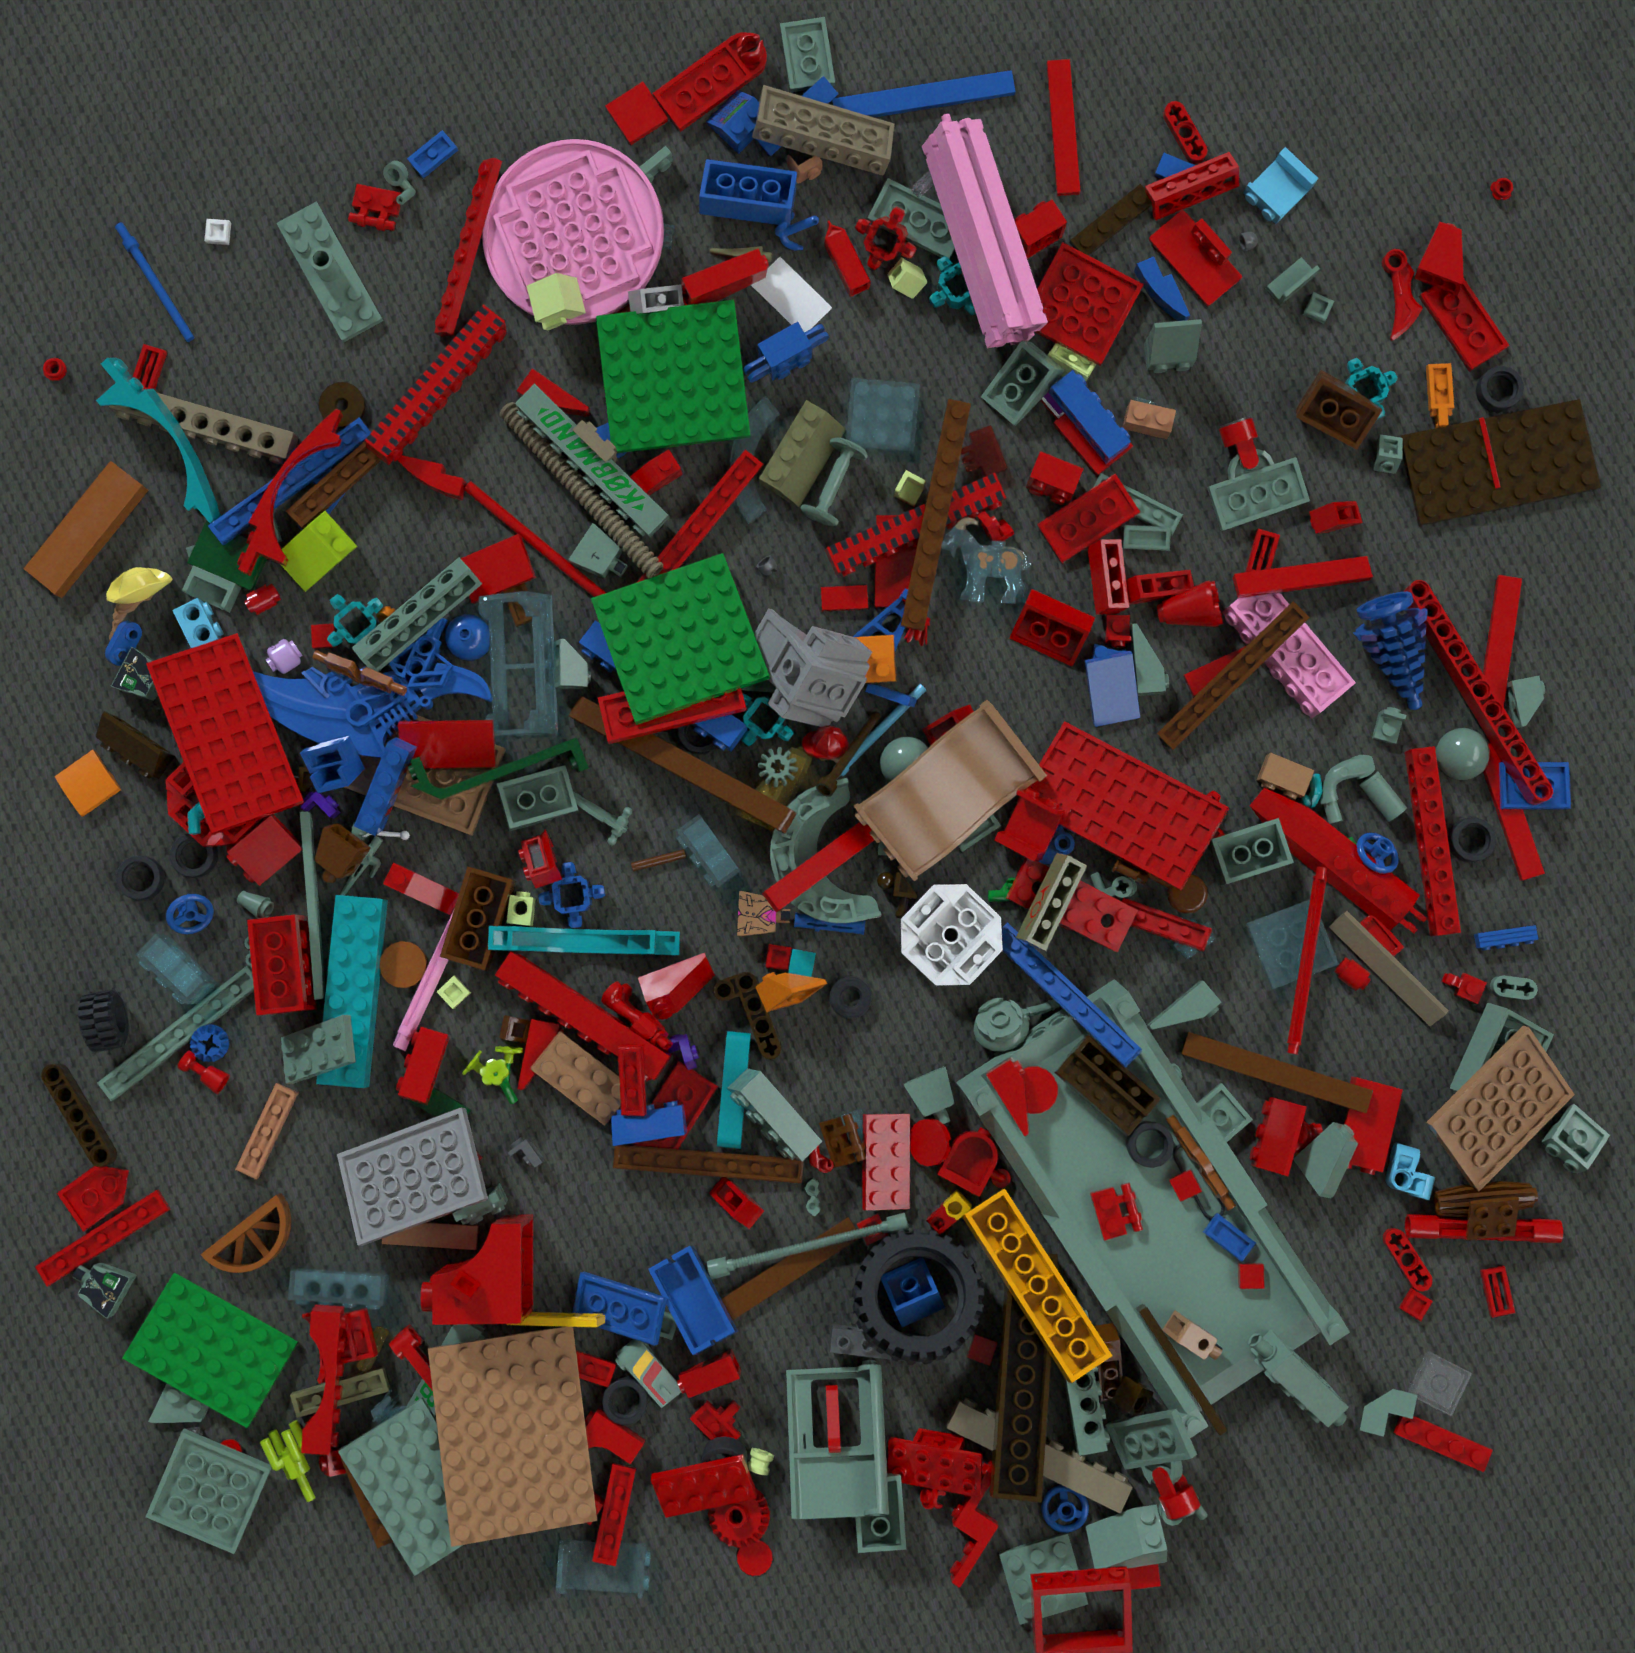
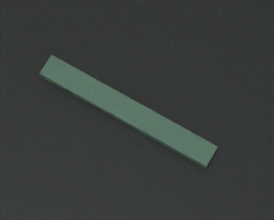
[300,811,326,1000]
[97,966,254,1101]

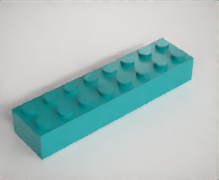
[316,895,388,1088]

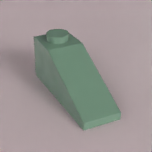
[1130,624,1169,696]
[1147,980,1221,1029]

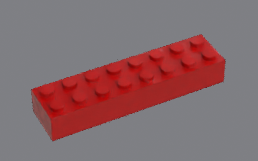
[495,951,672,1081]

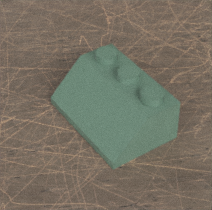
[1211,818,1294,886]
[856,1473,906,1553]

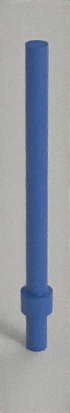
[115,222,195,342]

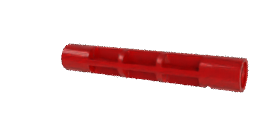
[1405,1214,1563,1243]

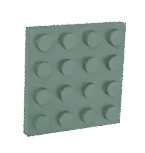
[146,1429,272,1554]

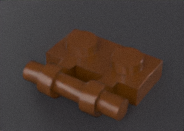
[819,1113,866,1168]

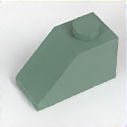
[554,639,591,689]
[1506,676,1545,729]

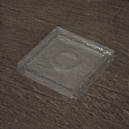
[1408,1350,1472,1416]

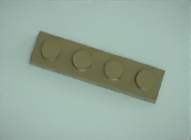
[290,1366,390,1418]

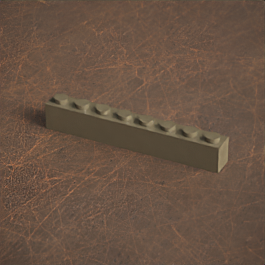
[946,1397,1133,1514]

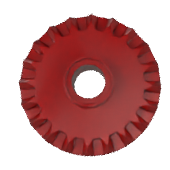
[708,1488,770,1548]

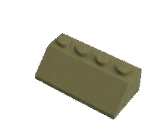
[759,400,846,507]

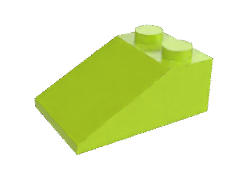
[280,511,358,592]

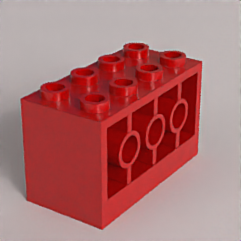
[247,914,317,1015]

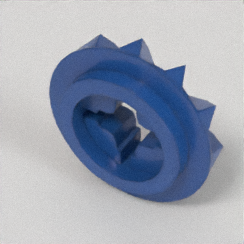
[190,1024,229,1062]

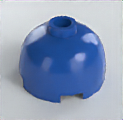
[445,614,492,661]

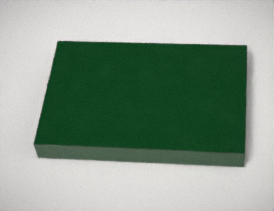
[187,521,267,591]

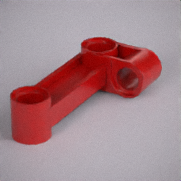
[389,1324,433,1391]

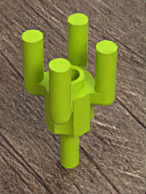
[260,1420,316,1502]

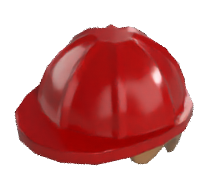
[802,725,849,763]

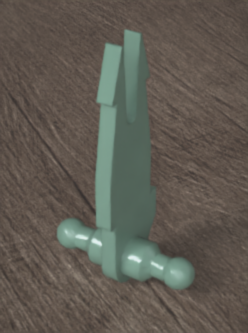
[573,792,632,846]

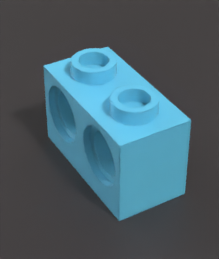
[172,598,224,648]

